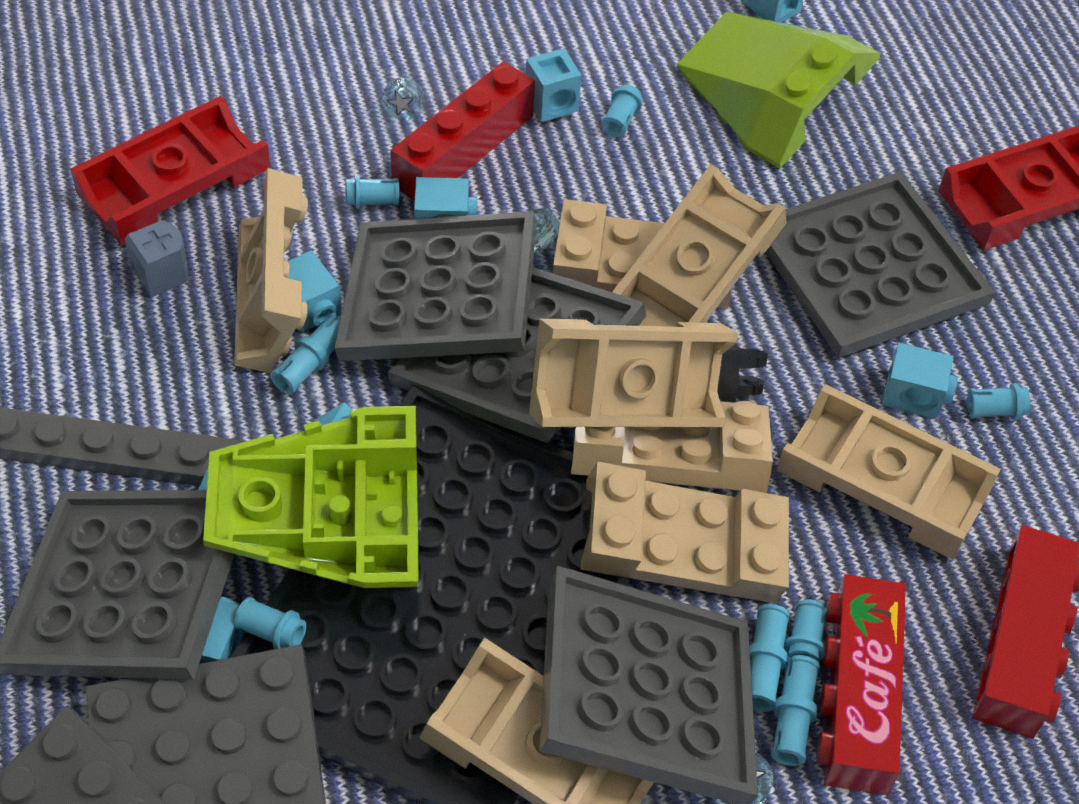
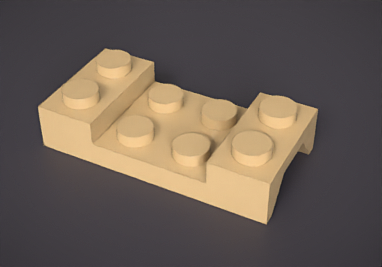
[612,164,787,327]
[234,168,308,373]
[553,199,733,309]
[529,319,738,427]
[777,384,1001,560]
[571,401,773,493]
[580,461,789,603]
[420,638,654,804]

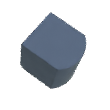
[125,221,189,298]

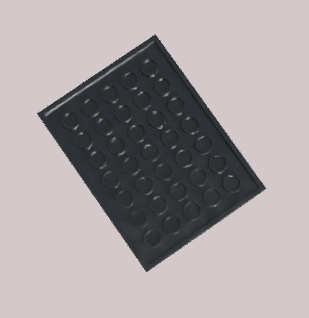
[230,385,633,804]

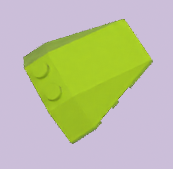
[677,12,880,169]
[203,406,419,588]

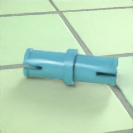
[270,313,341,395]
[749,604,790,712]
[771,655,820,766]

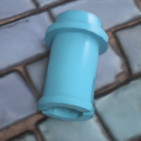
[601,85,643,138]
[345,175,399,209]
[967,383,1030,420]
[234,597,306,649]
[784,599,828,662]

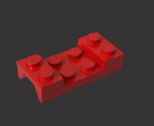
[70,95,271,246]
[938,125,1079,250]

